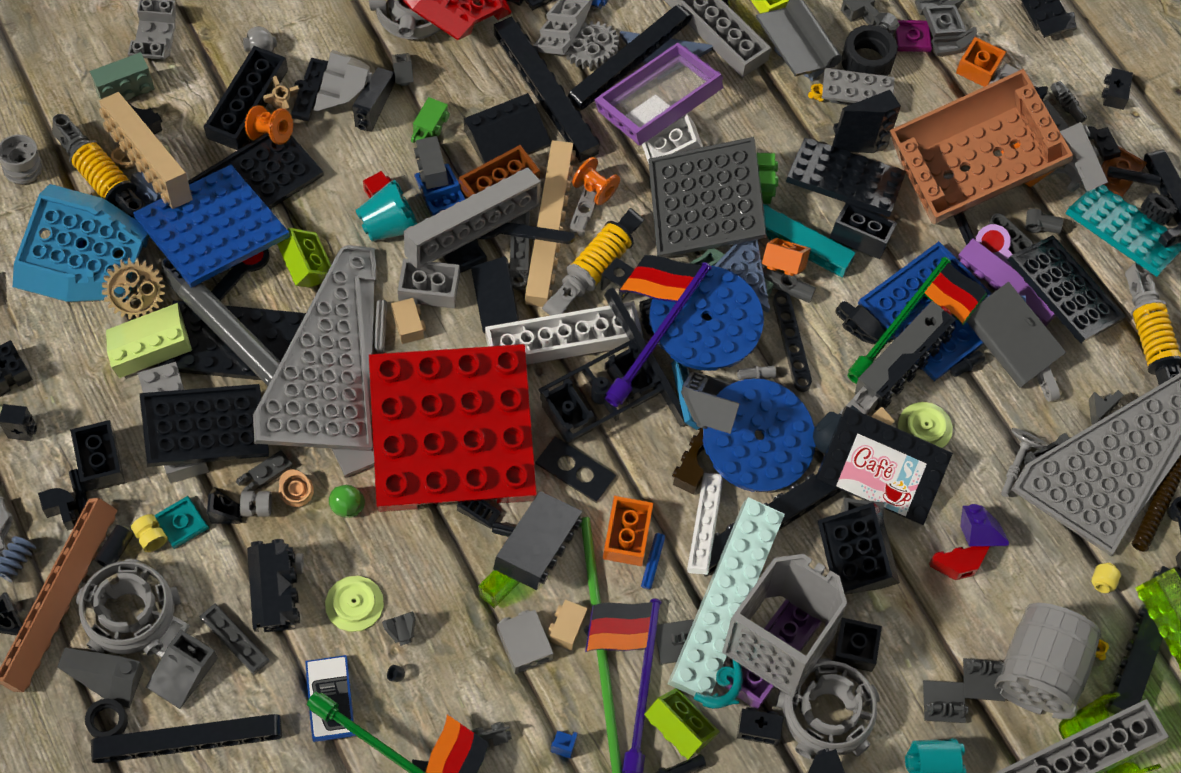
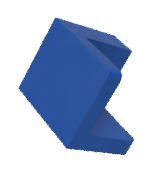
[551,730,578,759]

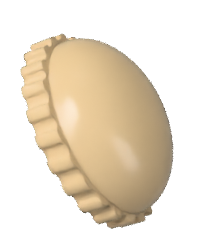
[110,146,136,169]

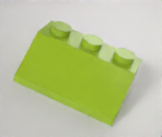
[277,228,331,288]
[644,688,720,760]

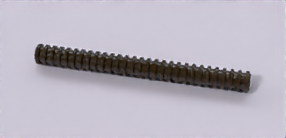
[1131,455,1181,552]

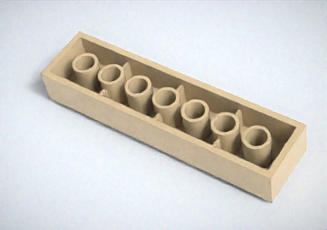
[99,92,193,209]

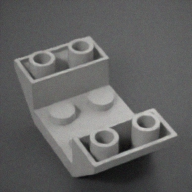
[128,0,176,59]

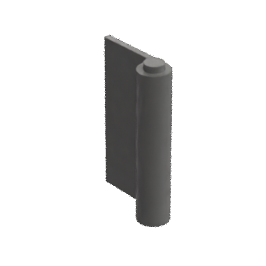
[756,0,842,77]
[966,281,1066,388]

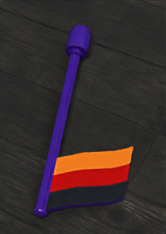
[605,255,712,407]
[585,598,662,773]

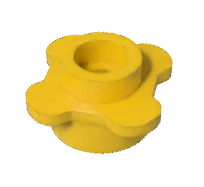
[808,84,825,102]
[1096,639,1109,661]

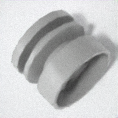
[0,134,42,184]

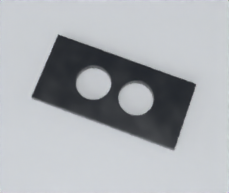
[535,436,616,503]

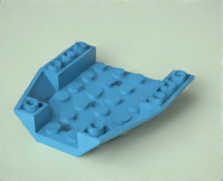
[12,184,150,302]

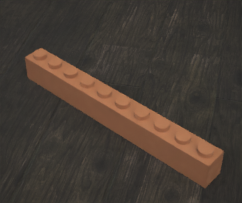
[0,498,118,692]

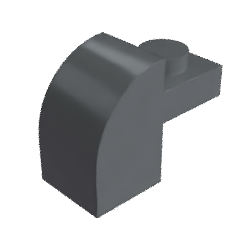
[841,0,879,26]

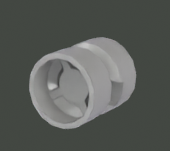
[240,491,272,517]

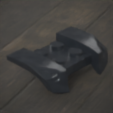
[1021,0,1077,38]

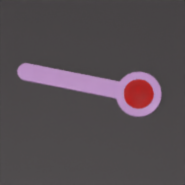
[976,224,1015,270]

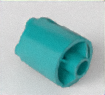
[905,738,966,773]

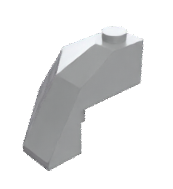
[314,50,372,111]

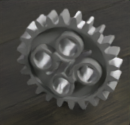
[564,21,620,69]

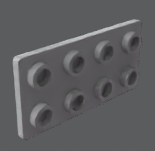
[822,68,894,103]

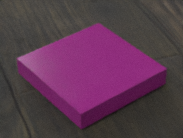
[895,20,932,52]

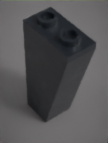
[352,67,395,132]

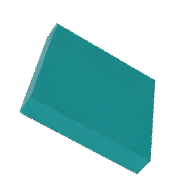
[154,496,209,549]

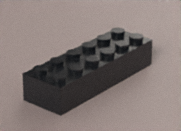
[204,46,288,150]

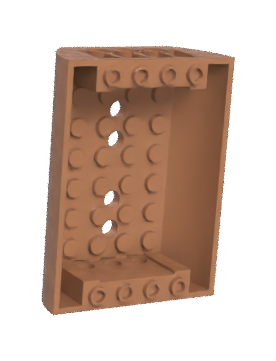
[890,69,1073,224]

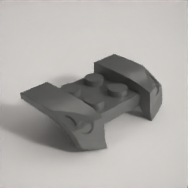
[915,0,977,56]

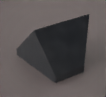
[207,487,242,524]
[0,592,23,636]

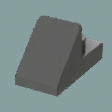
[1089,390,1123,425]

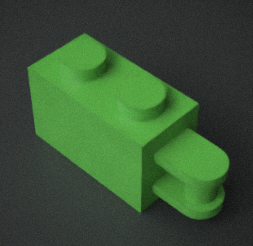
[411,97,450,143]

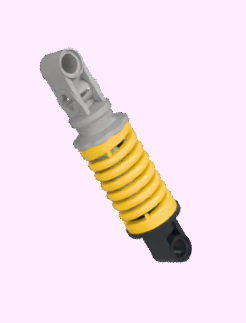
[542,208,645,316]
[1125,262,1181,385]

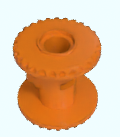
[245,105,293,145]
[572,157,620,205]

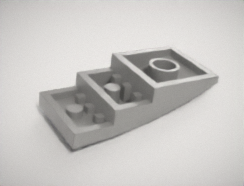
[533,0,593,55]

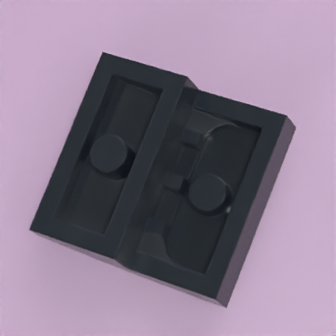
[443,239,488,273]

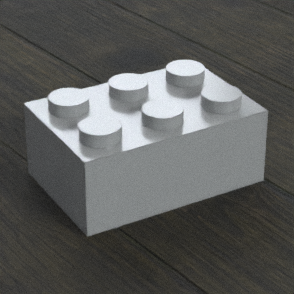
[398,258,460,308]

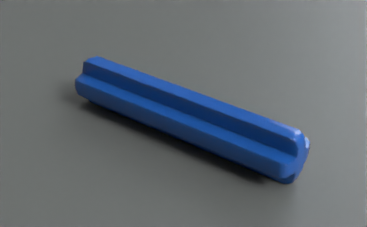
[641,533,665,590]

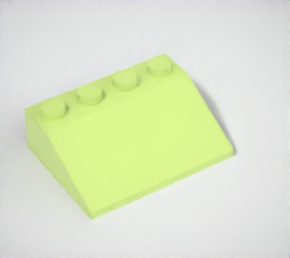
[106,303,192,378]

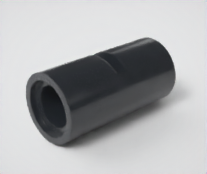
[95,525,134,567]

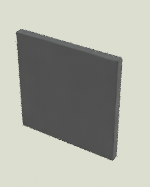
[656,619,694,665]

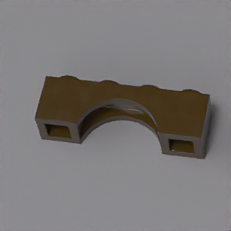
[672,428,705,495]

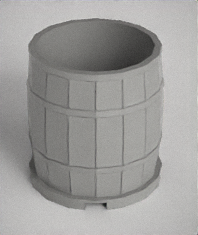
[994,603,1101,719]

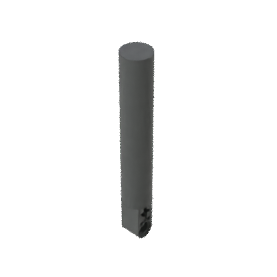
[161,257,280,386]

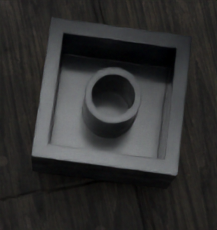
[832,617,882,672]

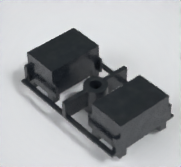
[538,341,664,444]

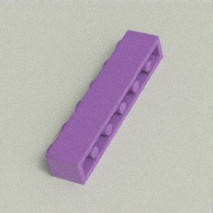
[958,238,1056,326]

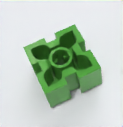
[757,153,778,204]

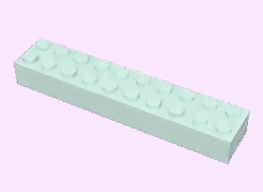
[667,497,785,696]

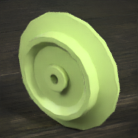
[898,402,953,448]
[325,576,384,632]

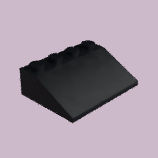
[832,90,901,153]
[464,93,551,164]
[817,502,900,595]

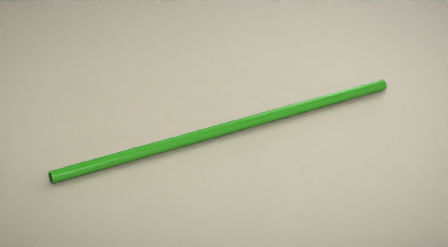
[581,517,622,773]

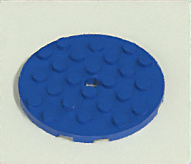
[649,266,764,371]
[702,379,816,493]

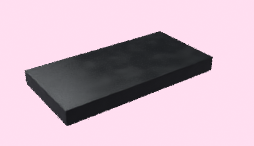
[471,256,520,334]

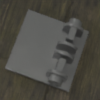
[963,658,1005,702]
[923,680,968,723]

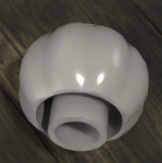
[243,26,277,52]

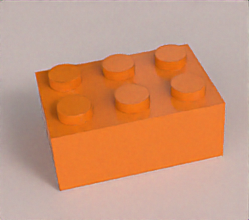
[603,496,653,566]

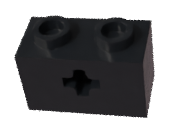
[1101,68,1133,110]
[0,404,37,441]
[737,707,784,746]

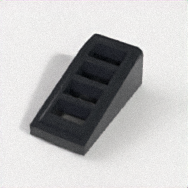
[457,500,501,529]

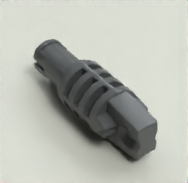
[1050,81,1087,123]

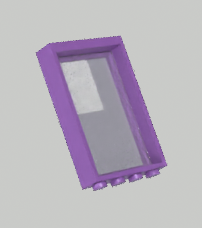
[595,43,724,146]

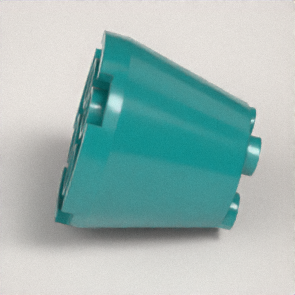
[356,180,418,242]

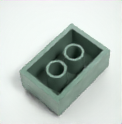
[90,52,155,100]

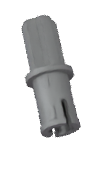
[737,365,776,380]

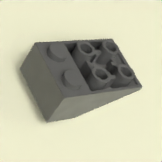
[146,630,218,709]

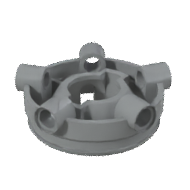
[369,0,441,40]
[76,559,181,656]
[776,658,880,759]

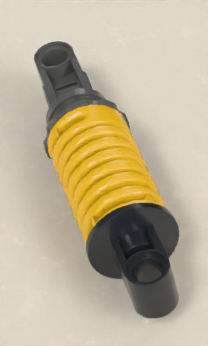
[52,114,143,219]

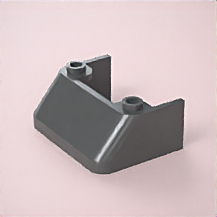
[681,372,740,434]

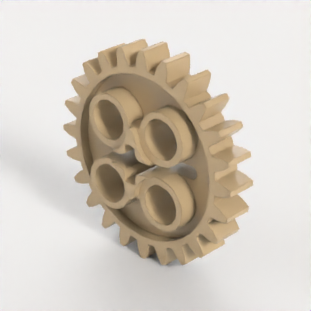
[102,258,165,319]

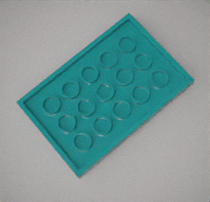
[1065,185,1181,277]

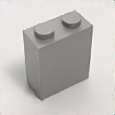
[497,610,553,674]

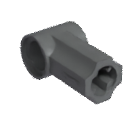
[1025,209,1063,234]

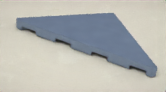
[619,31,713,81]
[715,239,770,313]

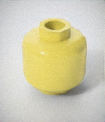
[1091,563,1121,593]

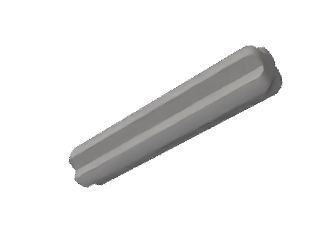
[374,300,387,352]

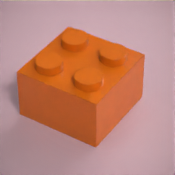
[956,37,1006,87]
[762,238,811,276]

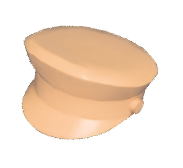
[279,469,314,507]

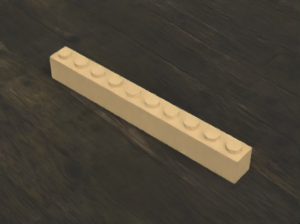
[525,140,576,307]

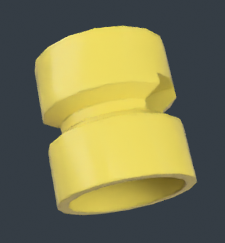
[131,514,168,552]

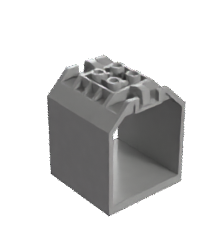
[722,554,847,698]

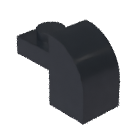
[38,488,78,531]

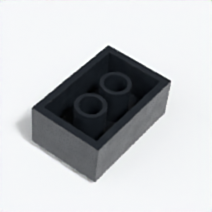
[830,203,897,259]
[70,420,125,492]

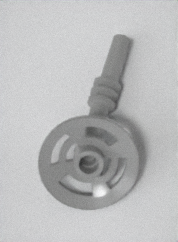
[1001,428,1048,497]

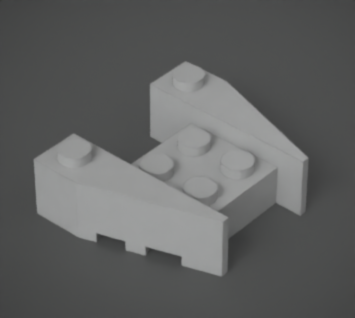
[1060,122,1108,192]

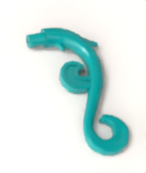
[693,659,743,709]

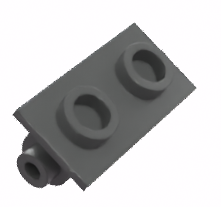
[471,722,512,748]

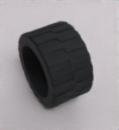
[841,25,898,76]

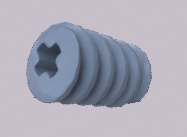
[0,536,36,583]

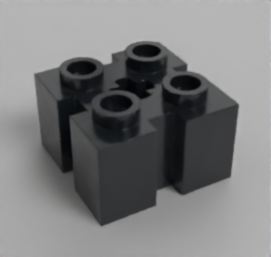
[0,340,33,396]

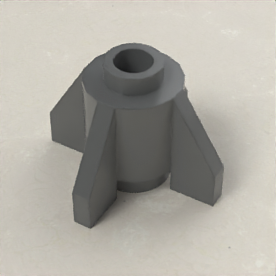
[874,13,900,36]
[382,611,416,646]

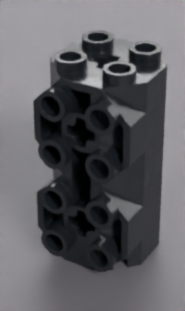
[247,539,300,632]

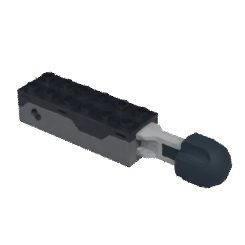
[813,301,956,453]

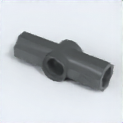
[763,266,816,303]

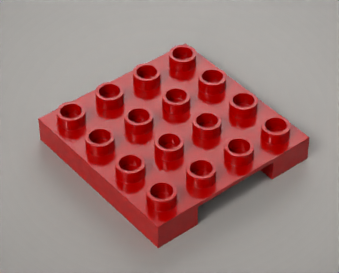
[369,344,537,512]

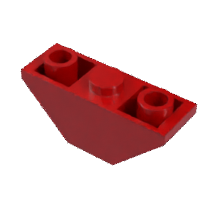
[929,546,990,581]

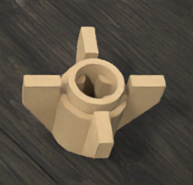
[263,76,299,111]

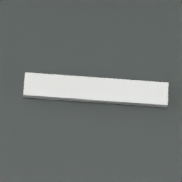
[687,473,724,575]

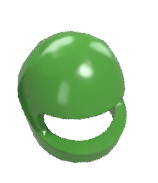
[329,485,365,518]

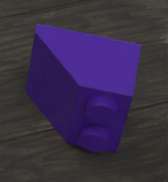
[960,504,1009,546]

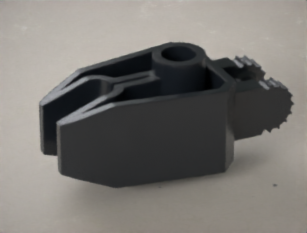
[835,301,884,344]

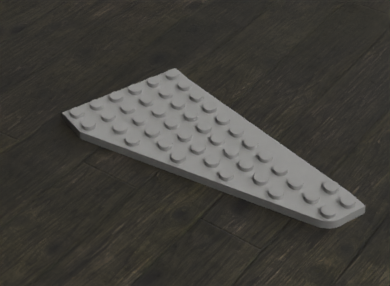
[253,245,376,451]
[1011,373,1181,556]

